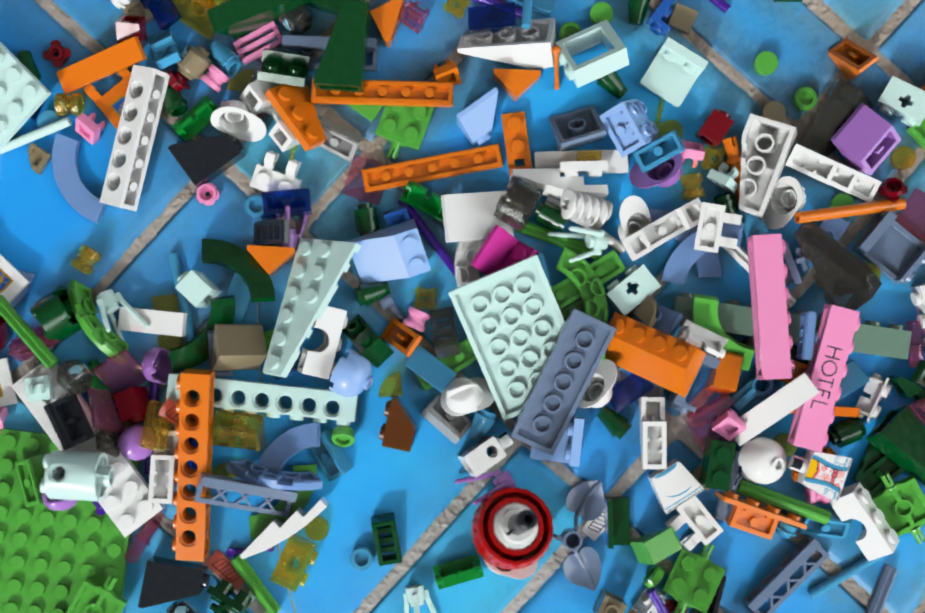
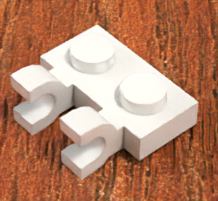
[250,150,302,203]
[694,202,742,253]
[664,496,724,551]

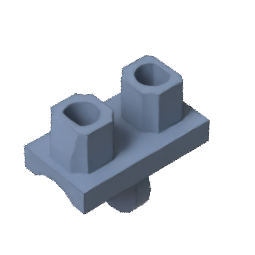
[783,242,813,285]

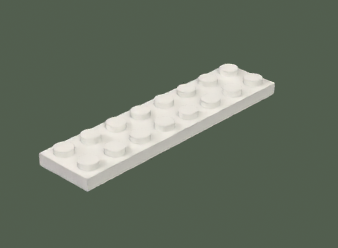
[11,363,165,537]

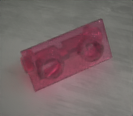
[7,326,61,362]

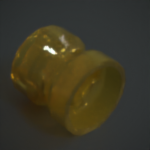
[54,93,85,117]
[679,173,706,200]
[69,244,103,276]

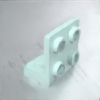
[640,37,708,107]

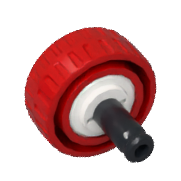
[471,487,554,570]

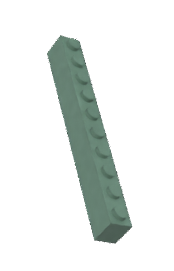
[671,292,912,360]

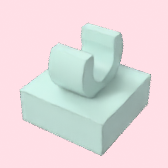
[707,162,739,193]
[24,375,54,402]

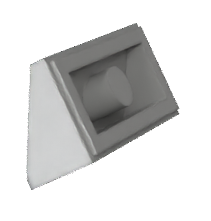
[320,117,364,162]
[421,393,472,444]

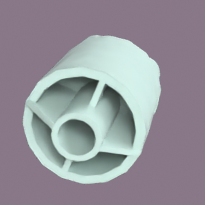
[40,450,115,501]

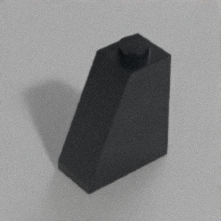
[168,134,245,188]
[138,556,210,608]

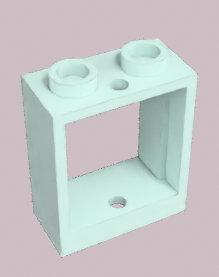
[555,19,629,88]

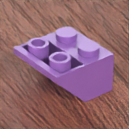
[831,103,902,175]

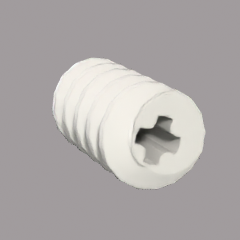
[560,189,613,228]

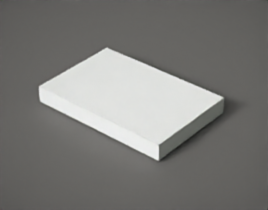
[441,190,514,243]

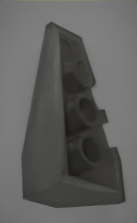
[798,77,873,157]
[794,222,882,311]

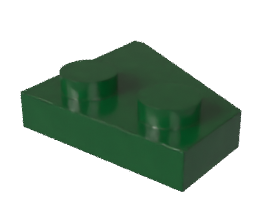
[852,443,905,496]

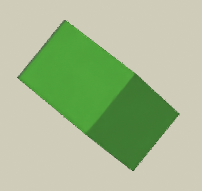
[630,526,682,565]

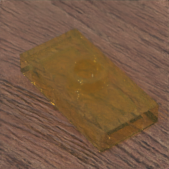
[140,400,171,453]

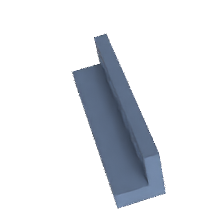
[282,35,378,72]
[194,472,298,517]
[742,535,830,613]

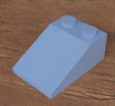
[347,219,431,284]

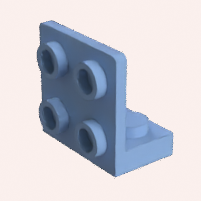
[599,98,659,157]
[530,416,584,467]

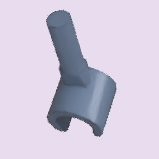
[379,295,405,322]

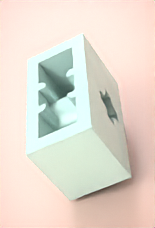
[876,76,925,127]
[606,264,661,316]
[175,270,222,308]

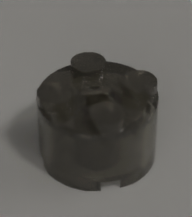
[494,175,544,232]

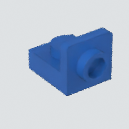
[646,0,675,37]

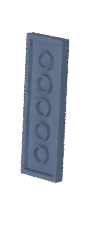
[510,307,617,455]

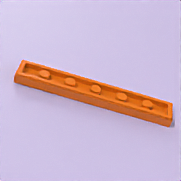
[311,78,454,108]
[361,143,503,194]

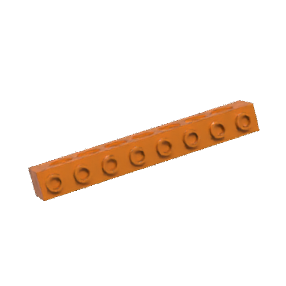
[172,369,215,562]

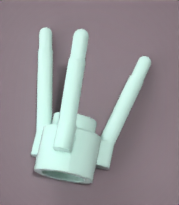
[547,226,609,263]
[96,289,149,341]
[403,584,437,613]

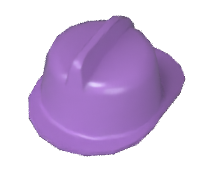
[629,154,683,189]

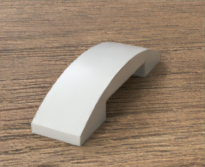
[621,198,701,261]

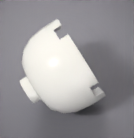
[738,436,787,485]

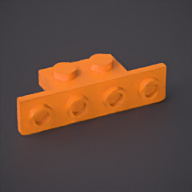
[714,490,808,540]

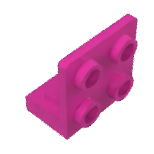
[471,225,539,275]

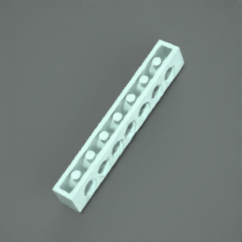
[166,373,359,426]

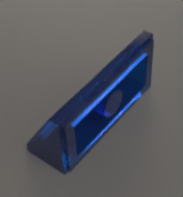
[468,2,517,31]
[262,188,312,218]
[610,373,657,413]

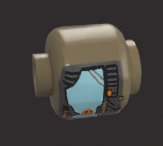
[177,45,212,81]

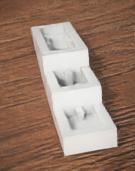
[785,143,882,202]
[509,168,609,200]
[734,372,820,446]
[638,376,667,469]
[148,406,179,504]
[240,497,329,559]

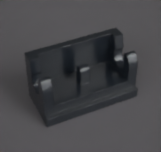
[44,394,96,450]

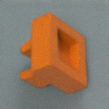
[433,60,462,86]

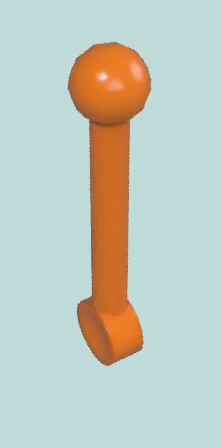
[552,45,561,90]

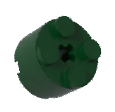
[30,286,82,341]

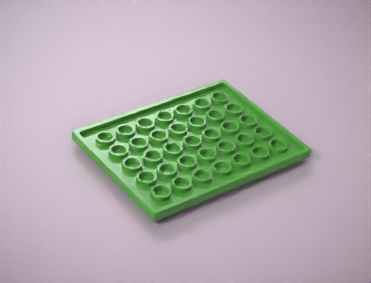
[0,428,141,613]

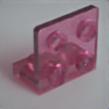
[682,394,736,454]

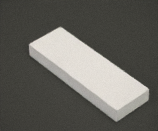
[118,306,188,337]

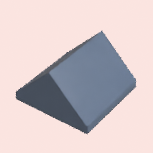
[549,105,607,151]

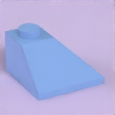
[456,87,498,146]

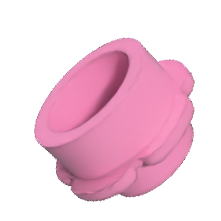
[196,183,219,206]

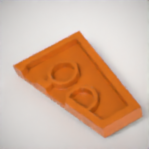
[265,84,327,151]

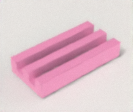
[233,21,282,65]

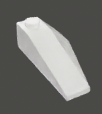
[457,18,556,69]
[739,113,797,218]

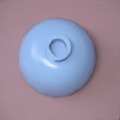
[329,348,374,397]

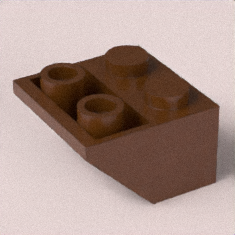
[379,396,417,452]

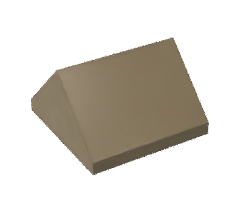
[211,324,267,370]

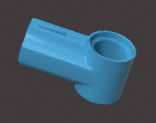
[727,373,774,415]

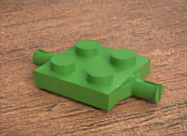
[375,106,435,160]
[871,471,925,544]
[662,543,726,613]
[66,574,128,613]

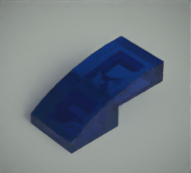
[140,0,182,30]

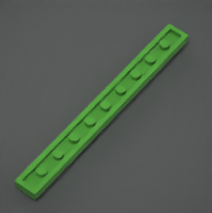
[414,250,627,391]

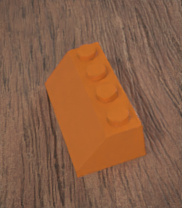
[605,312,706,397]

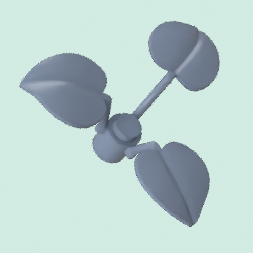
[552,480,605,591]

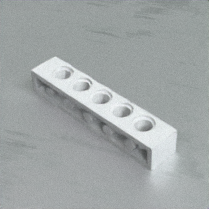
[100,65,170,211]

